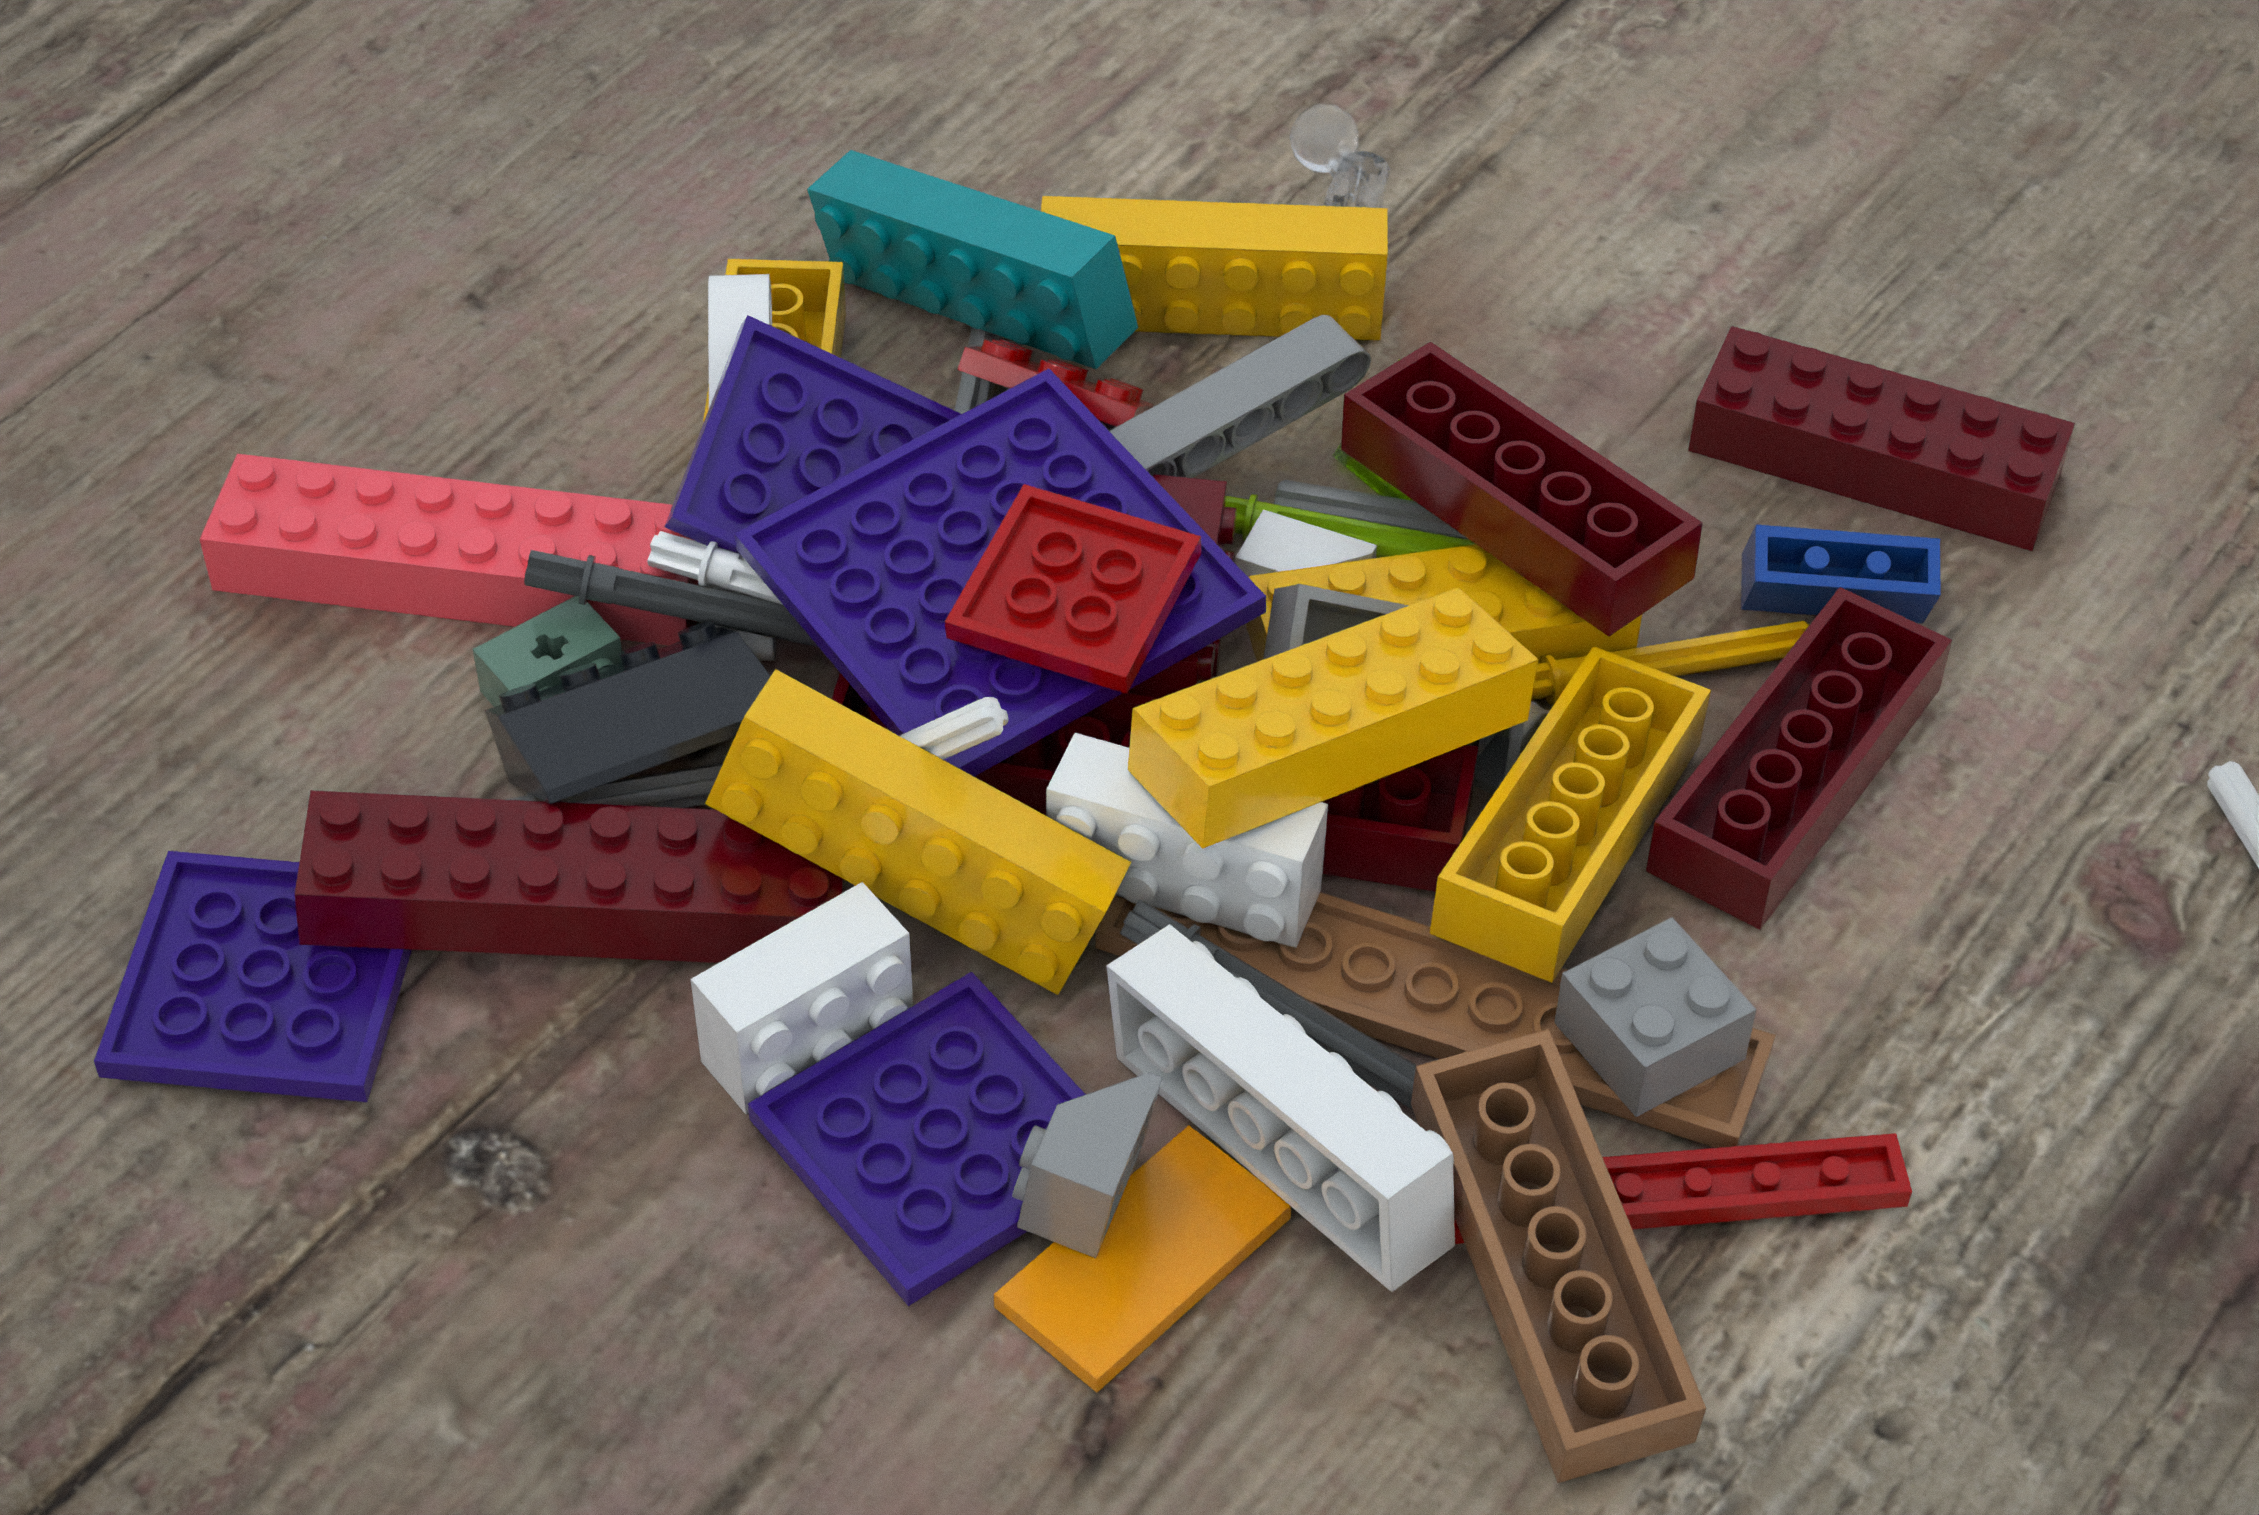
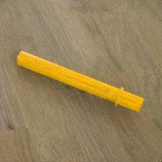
[1531,621,1809,705]

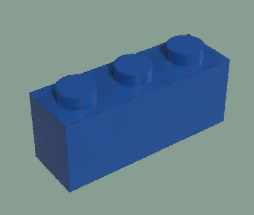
[1741,525,1941,623]

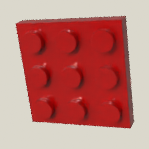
[957,339,1154,427]
[945,484,1202,694]

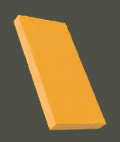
[994,1125,1291,1393]

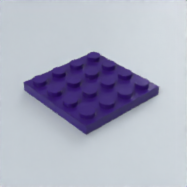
[665,315,961,553]
[94,851,412,1102]
[748,972,1086,1306]

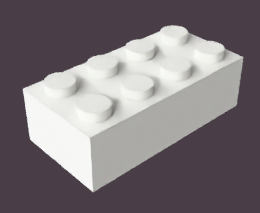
[1046,733,1328,948]

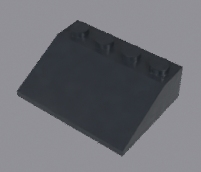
[485,621,770,804]

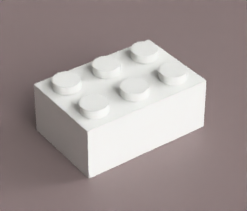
[691,882,913,1114]

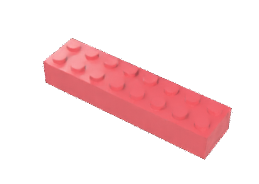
[200,454,698,645]

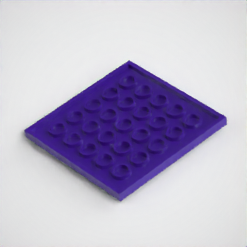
[734,369,1266,777]

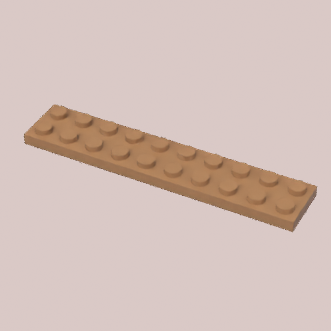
[1095,892,1776,1148]

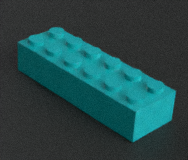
[807,150,1138,369]

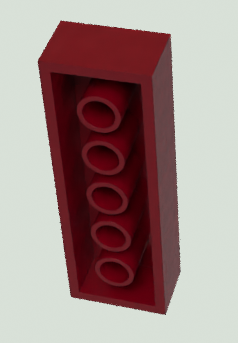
[1688,326,2075,552]
[1341,342,1703,637]
[1646,587,1952,930]

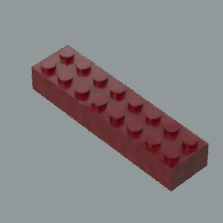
[295,790,842,963]

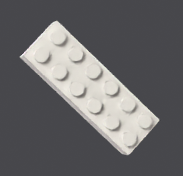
[1107,924,1455,1292]

